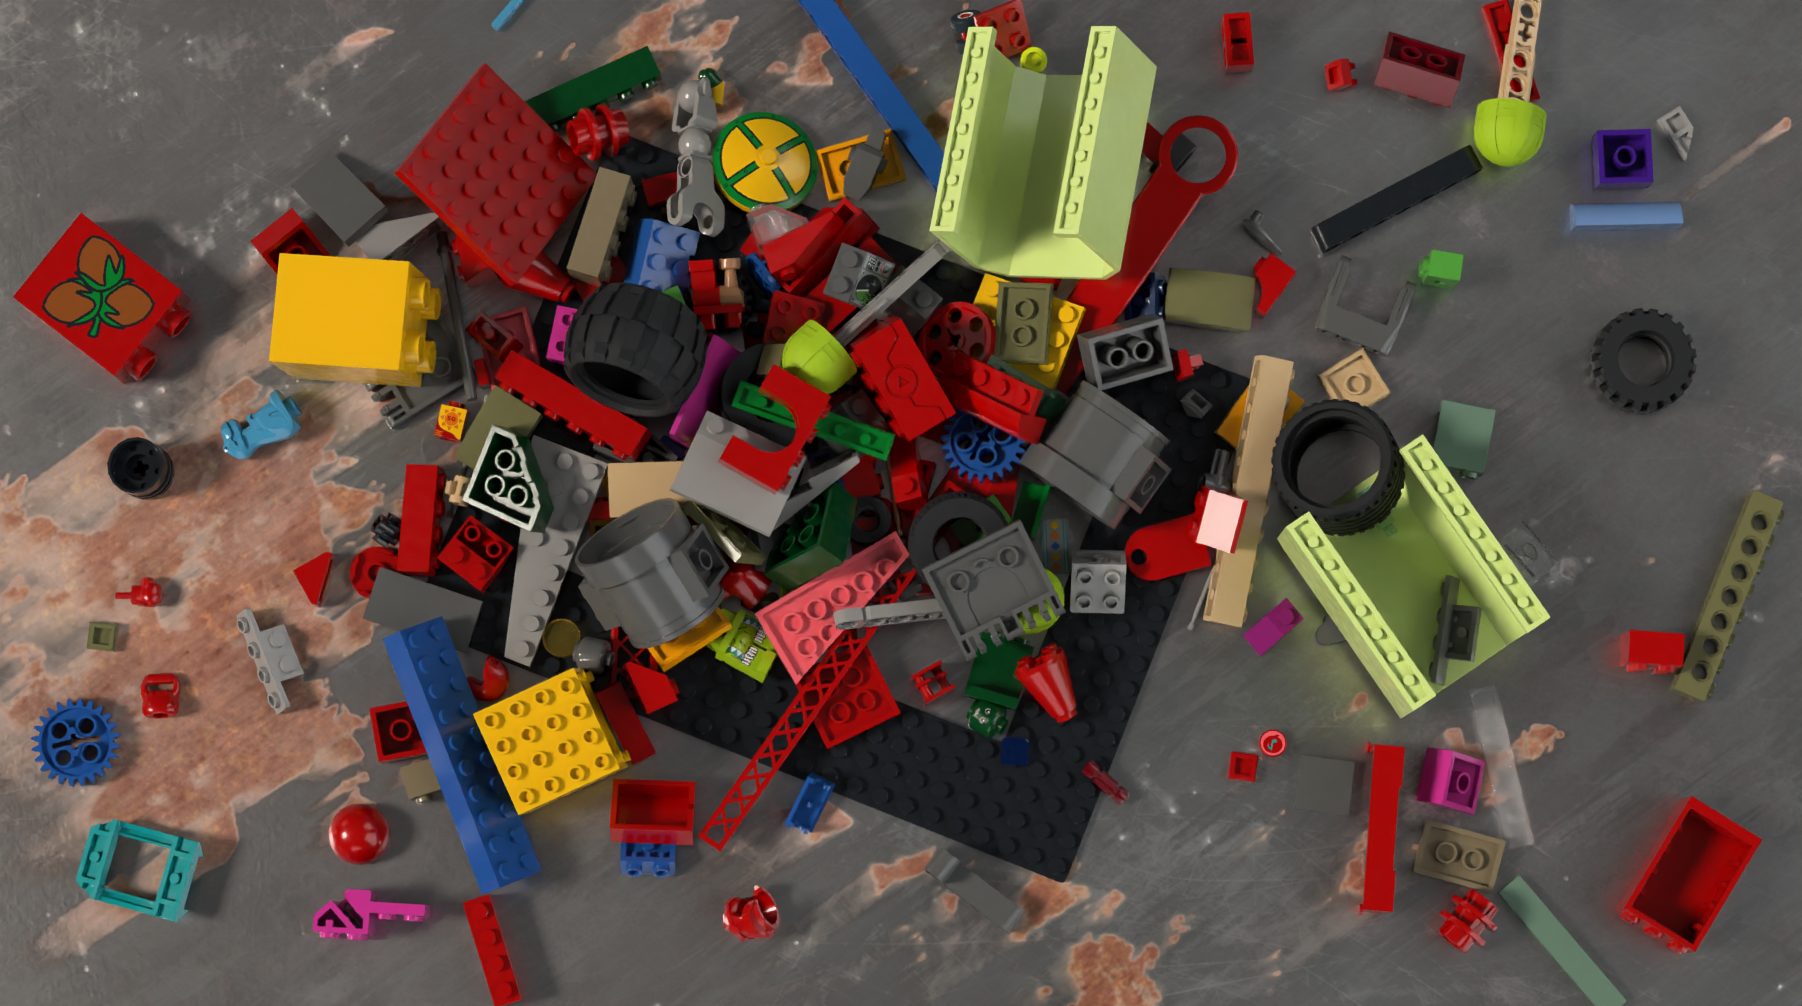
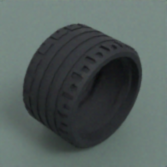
[1271,399,1405,536]

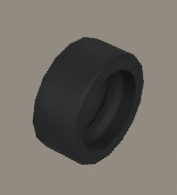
[1149,134,1197,174]

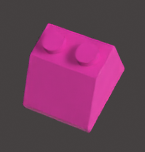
[1416,747,1485,815]

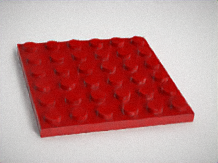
[394,63,597,287]

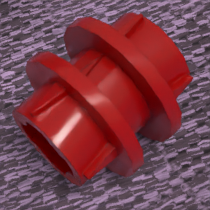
[567,104,629,161]
[1437,889,1499,954]

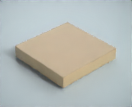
[1317,348,1391,408]

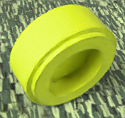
[1020,47,1047,73]

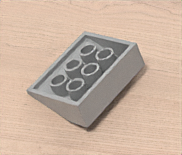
[670,411,807,537]

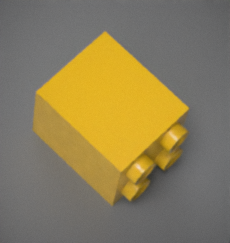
[269,253,441,387]

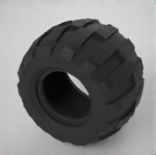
[564,283,707,418]

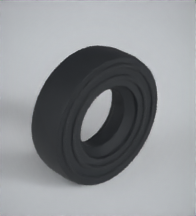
[850,496,892,545]

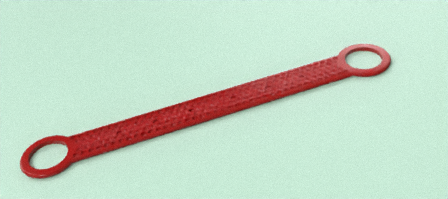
[888,115,1239,596]

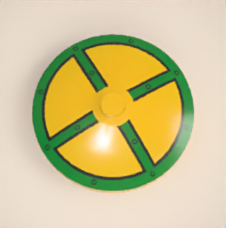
[711,112,818,216]

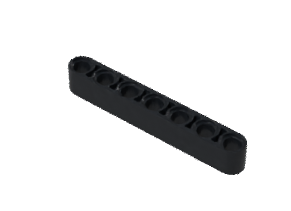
[1309,145,1484,254]

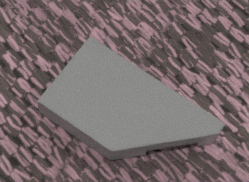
[1657,105,1695,162]

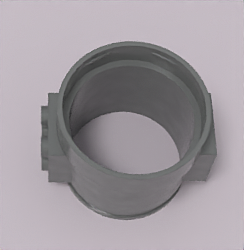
[1019,380,1172,530]
[575,498,729,649]

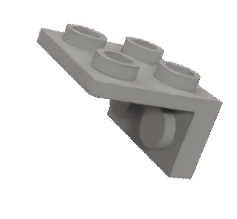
[1070,549,1126,614]

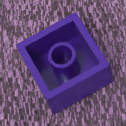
[1592,129,1654,189]

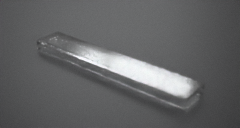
[1468,684,1534,850]

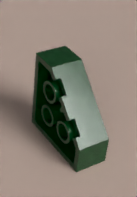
[462,425,554,533]
[764,482,858,592]

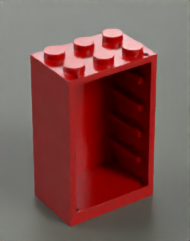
[1615,796,1763,955]

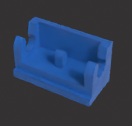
[784,772,836,834]

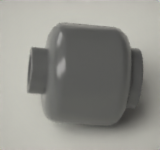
[573,636,615,674]

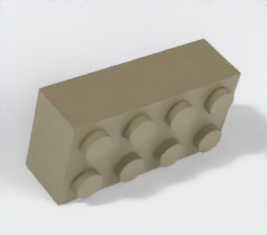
[567,167,637,287]

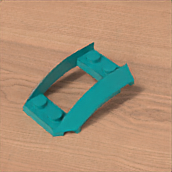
[75,819,204,922]

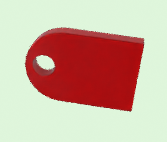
[1125,514,1212,581]

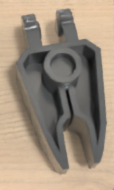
[843,127,888,201]

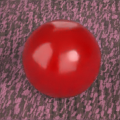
[328,803,390,865]

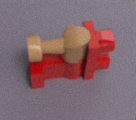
[688,258,746,330]

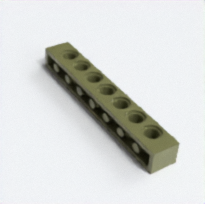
[1669,490,1785,703]

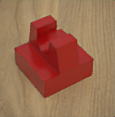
[1324,59,1358,91]
[1171,349,1204,382]

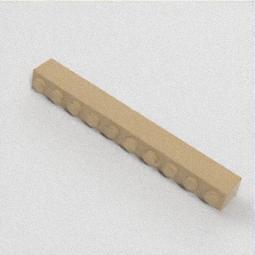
[1203,355,1295,627]

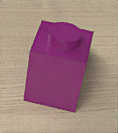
[1243,598,1304,656]

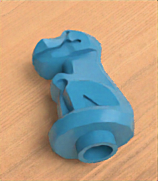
[221,390,302,460]

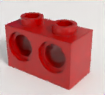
[1221,12,1254,73]

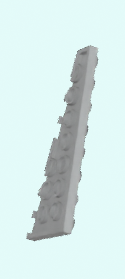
[504,435,608,667]

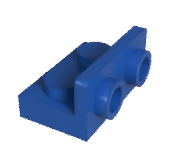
[620,843,676,877]

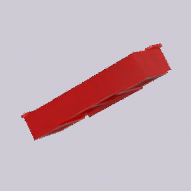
[1355,741,1405,916]

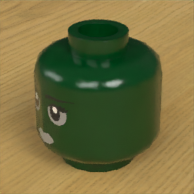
[966,700,1009,738]

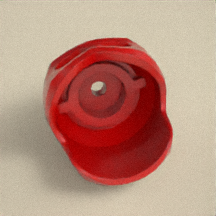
[466,655,510,702]

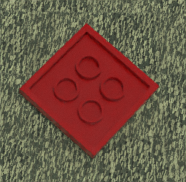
[796,644,901,750]

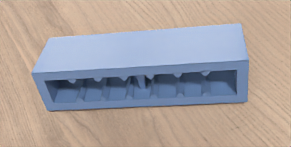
[1570,202,1683,232]

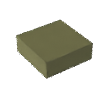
[87,621,119,652]

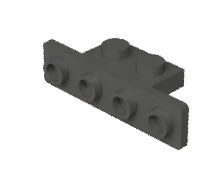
[1429,575,1482,686]

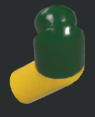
[698,68,725,106]

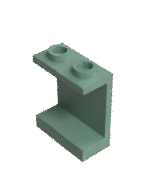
[1433,400,1496,480]

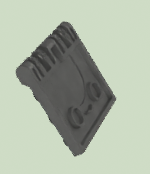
[363,314,477,430]
[921,519,1066,662]

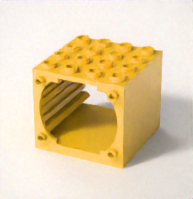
[473,668,631,815]

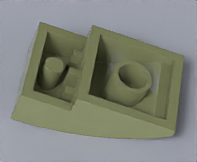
[1164,268,1256,333]
[454,385,543,470]

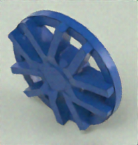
[746,252,781,299]

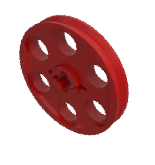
[918,302,996,379]

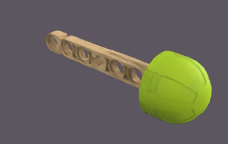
[1474,0,1547,167]

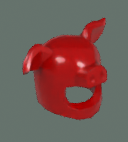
[719,551,772,611]

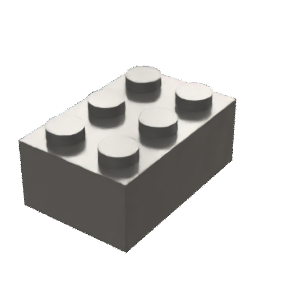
[1077,313,1173,391]

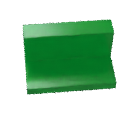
[1012,481,1050,541]

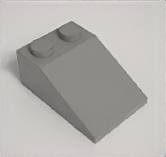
[356,212,445,261]

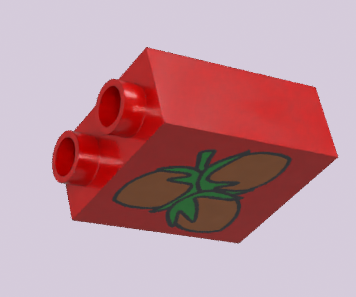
[13,213,192,384]

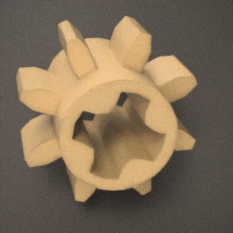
[444,475,470,507]

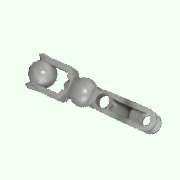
[667,77,725,237]

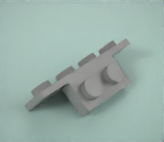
[236,607,304,715]

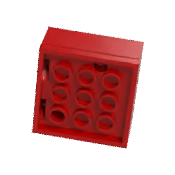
[844,314,956,441]

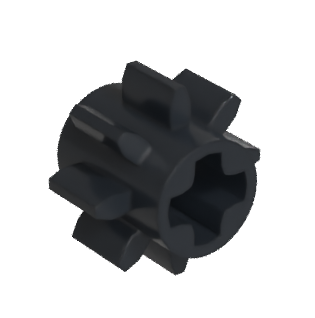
[370,512,401,547]

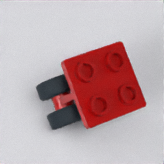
[950,0,1032,58]
[746,291,825,344]

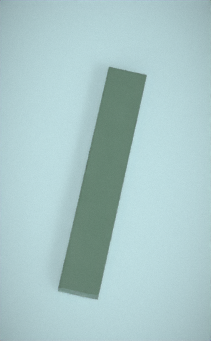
[1498,875,1627,1006]

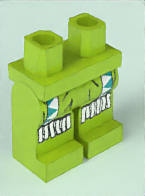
[706,608,778,683]

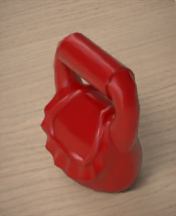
[140,673,181,719]

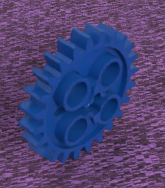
[941,408,1029,485]
[31,698,122,787]

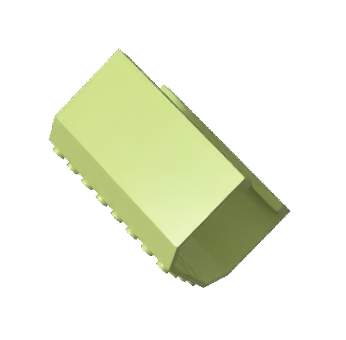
[929,26,1157,280]
[1277,434,1551,718]

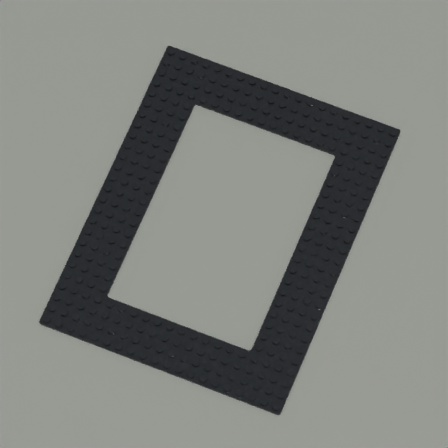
[427,136,1250,883]

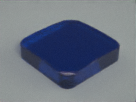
[1001,737,1029,766]

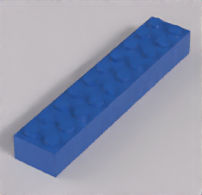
[383,616,542,895]

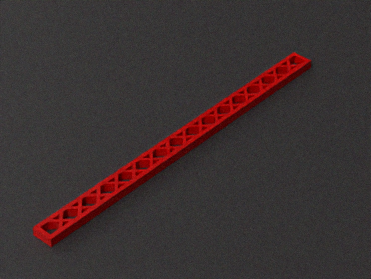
[698,480,965,852]

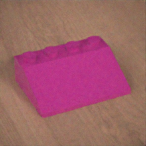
[669,334,741,451]

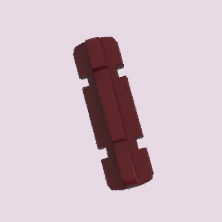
[1082,761,1129,804]

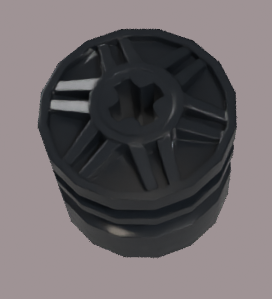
[107,437,175,500]

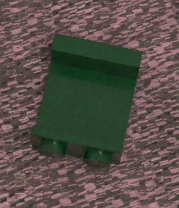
[963,630,1034,711]

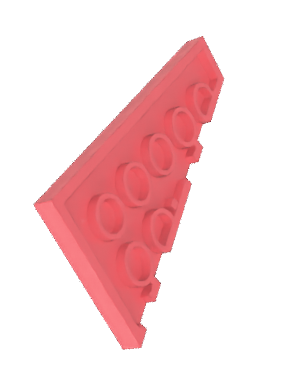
[755,531,909,685]

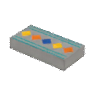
[1040,519,1070,574]

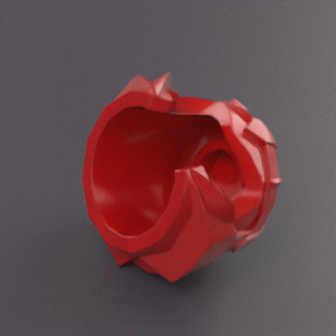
[723,885,780,941]

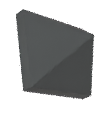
[1181,389,1212,418]

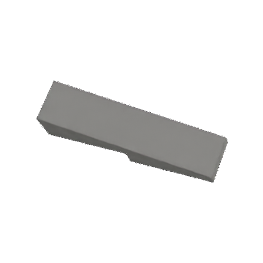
[773,449,860,531]

